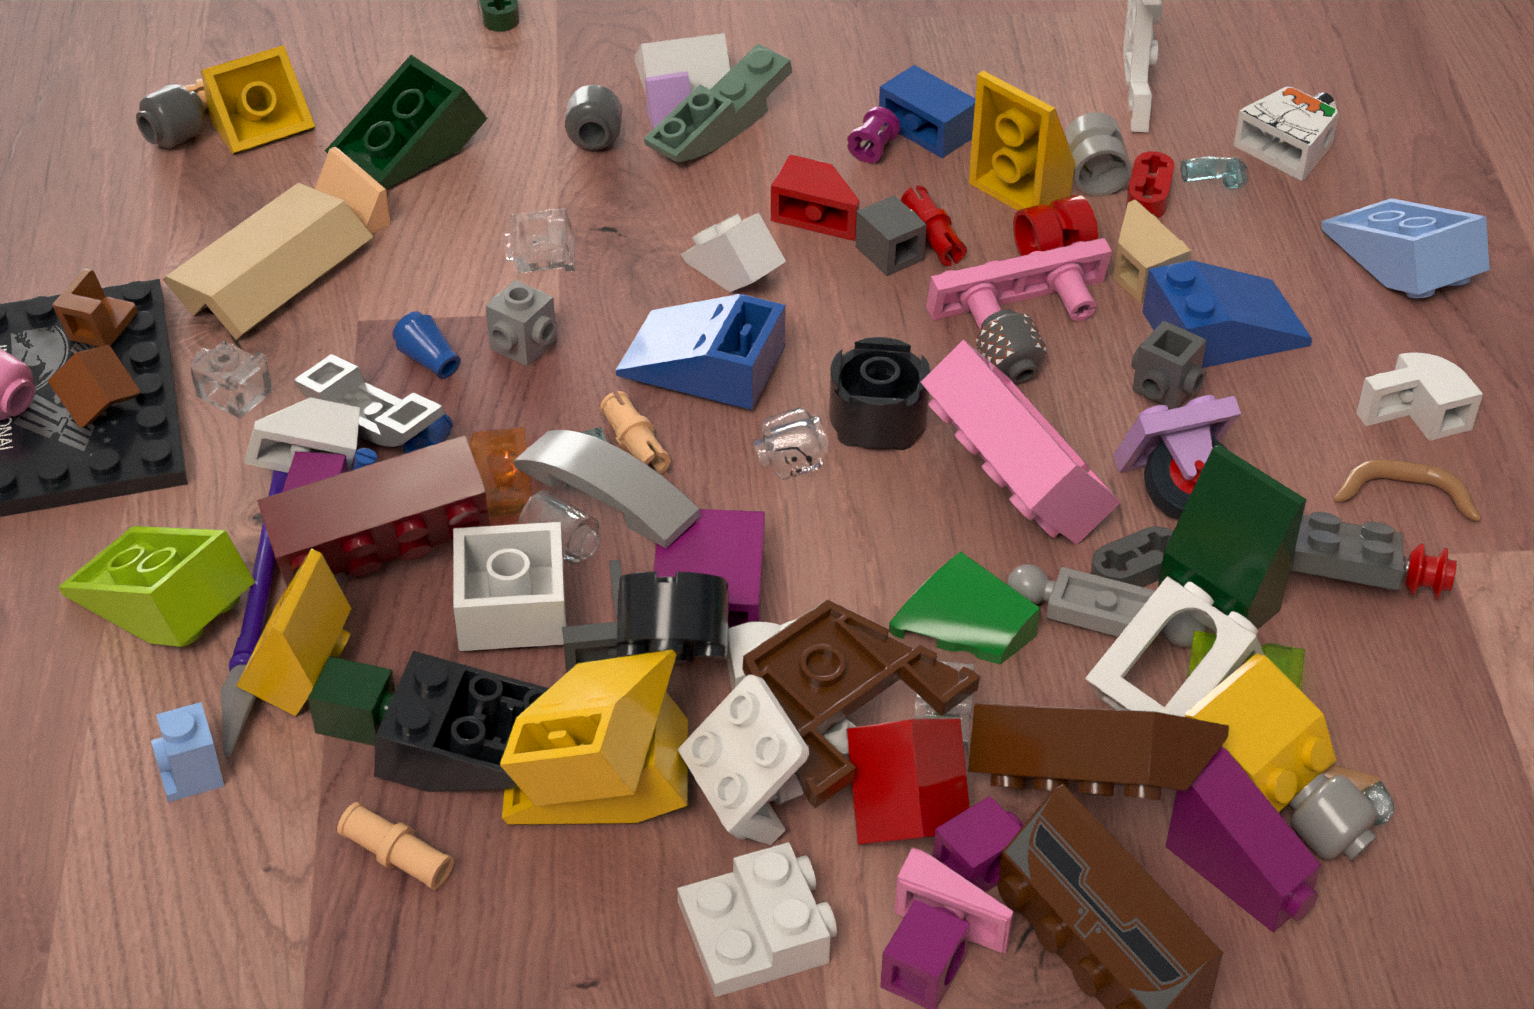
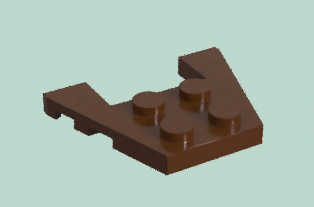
[742,599,980,808]

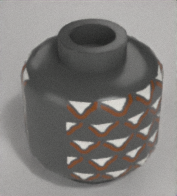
[976,309,1047,384]

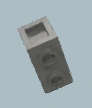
[562,559,622,673]

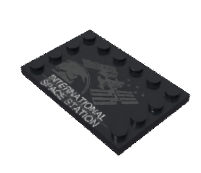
[0,279,188,517]

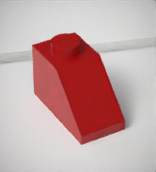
[770,154,860,241]

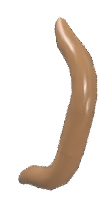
[1334,459,1481,521]

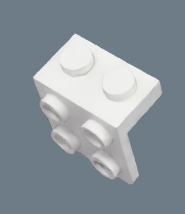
[677,675,809,845]

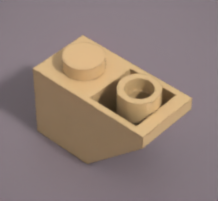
[1113,200,1191,304]

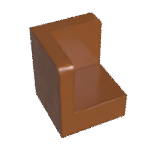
[52,268,138,347]
[47,345,140,427]

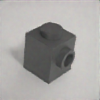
[855,195,927,276]

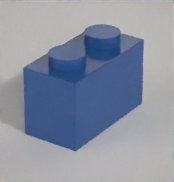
[879,65,975,158]

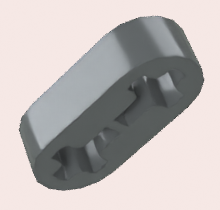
[1090,526,1173,587]

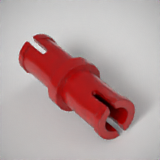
[901,185,967,266]

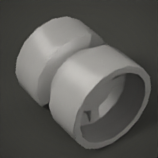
[1065,112,1132,196]

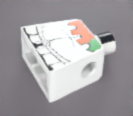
[1233,87,1339,181]

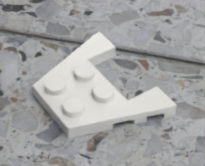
[1123,0,1162,132]

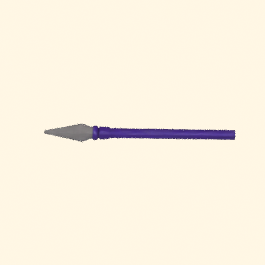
[220,470,288,757]

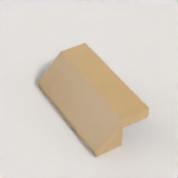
[163,182,373,340]

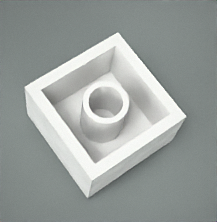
[453,522,567,651]

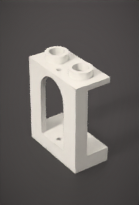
[1085,576,1264,717]

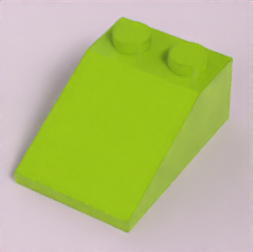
[58,526,255,647]

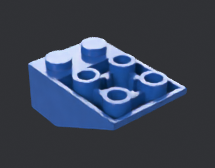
[616,294,786,410]

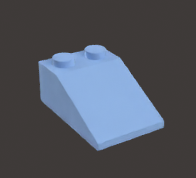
[1321,198,1490,298]

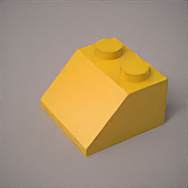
[236,549,352,716]
[1185,653,1337,813]

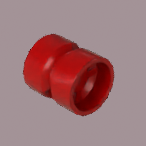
[1013,194,1098,256]

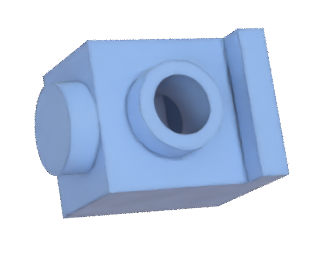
[151,702,224,802]

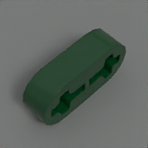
[477,0,519,32]

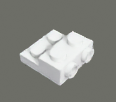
[677,842,837,997]

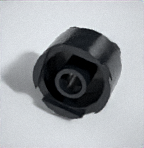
[829,337,930,450]
[616,571,729,664]

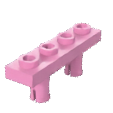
[926,238,1112,330]

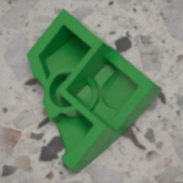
[889,551,1040,665]

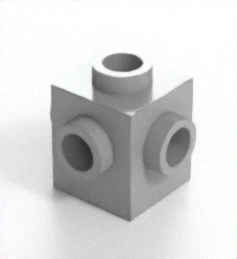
[486,280,557,367]

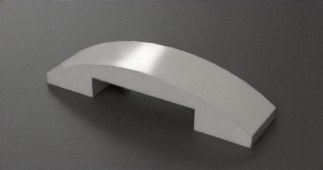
[294,354,445,447]
[514,430,701,548]

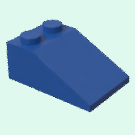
[1142,260,1312,368]

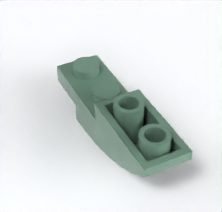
[644,44,793,162]

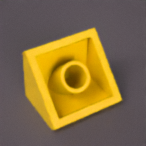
[201,45,315,154]

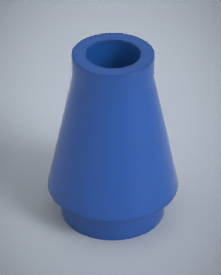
[392,311,461,379]

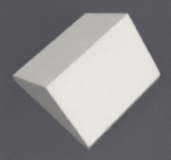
[635,33,730,94]

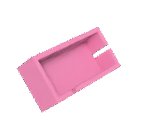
[921,339,1121,545]

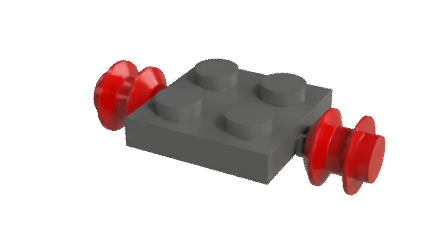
[1291,512,1457,600]

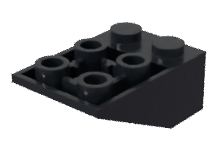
[374,651,549,792]

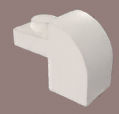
[1356,353,1483,441]

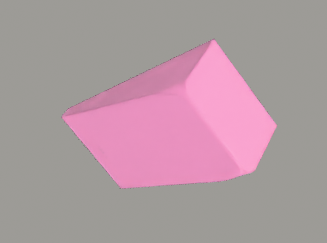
[894,847,1014,954]

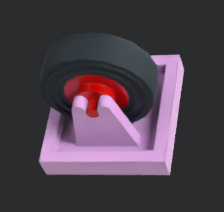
[1113,395,1241,520]

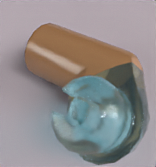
[1323,764,1394,825]

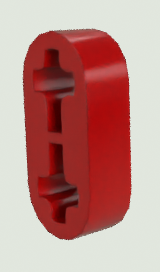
[1126,151,1174,219]

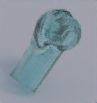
[1180,156,1248,189]

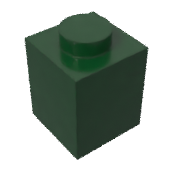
[308,656,396,746]

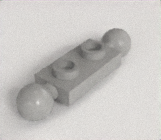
[1007,564,1206,647]

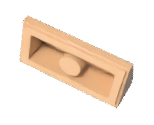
[315,147,390,234]

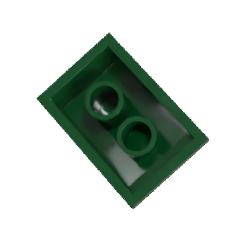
[325,55,488,189]
[1158,444,1307,629]

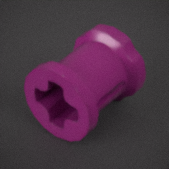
[847,106,901,164]

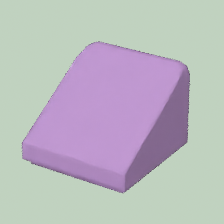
[645,71,691,129]

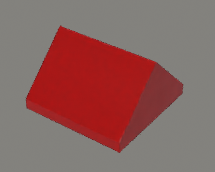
[846,718,970,845]

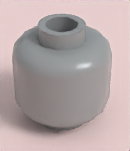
[1289,773,1377,861]

